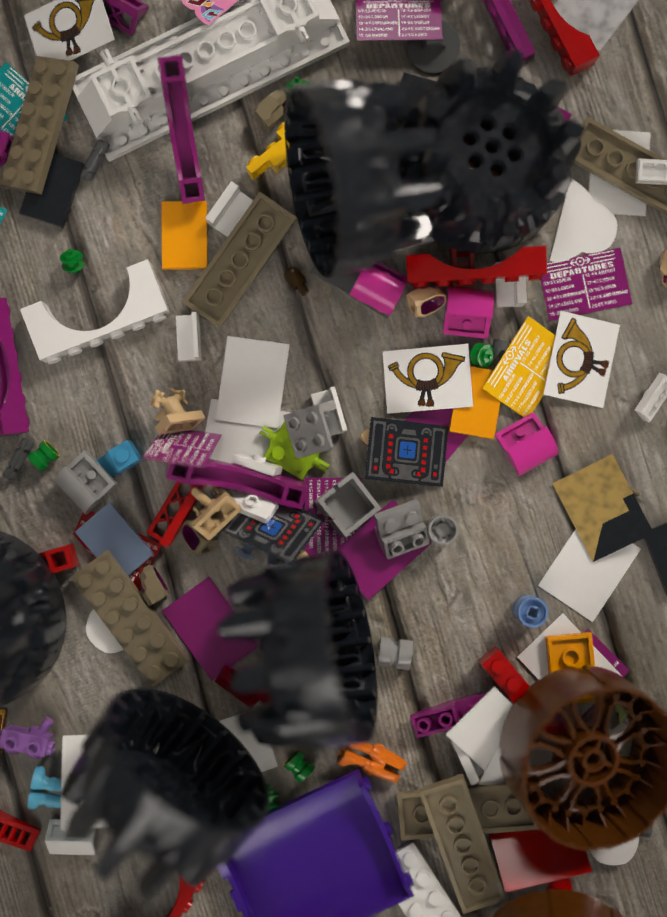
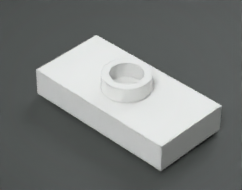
[635,158,667,185]
[635,372,667,423]
[232,454,283,476]
[232,490,279,524]

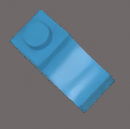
[96,440,143,478]

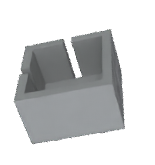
[313,472,381,538]

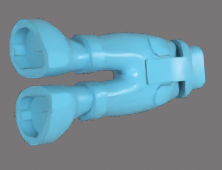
[27,766,61,810]

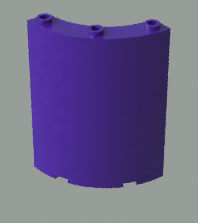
[217,769,415,917]

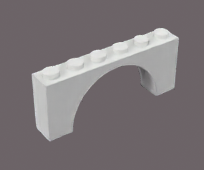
[20,259,171,364]

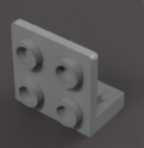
[283,400,337,459]

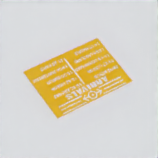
[482,316,556,417]

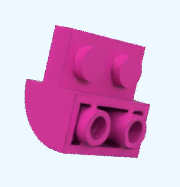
[349,262,407,316]
[443,286,494,339]
[495,412,558,476]

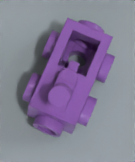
[0,717,55,759]

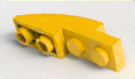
[246,121,287,180]

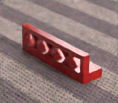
[146,482,207,547]

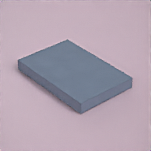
[75,502,155,576]

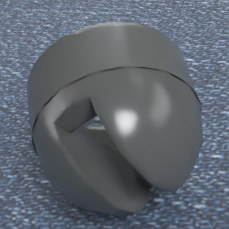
[492,339,511,357]

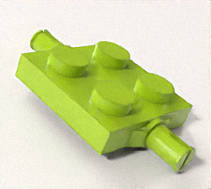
[259,421,330,480]

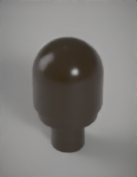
[284,267,310,296]

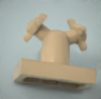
[150,388,205,435]
[191,486,242,541]

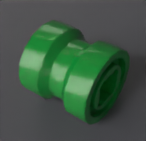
[27,440,60,472]
[283,749,315,783]

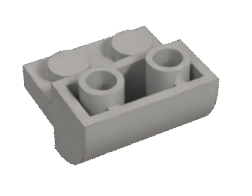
[54,450,118,514]
[374,499,429,560]

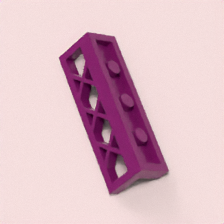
[103,0,149,36]
[482,0,536,62]

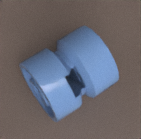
[513,594,548,628]

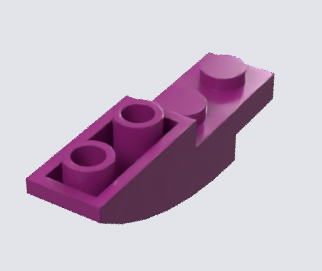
[410,689,501,738]

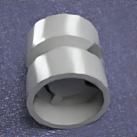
[426,515,458,545]
[377,636,413,671]

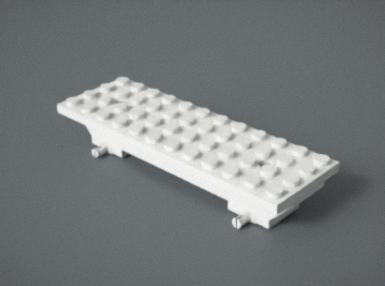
[73,0,350,162]

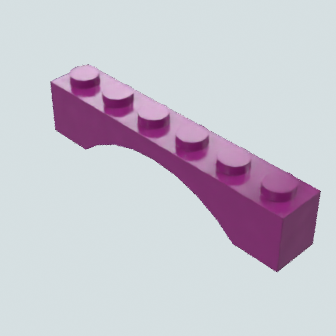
[157,55,205,204]
[0,298,29,437]
[165,459,308,509]

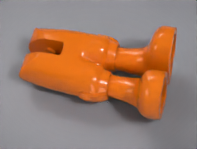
[336,743,407,783]

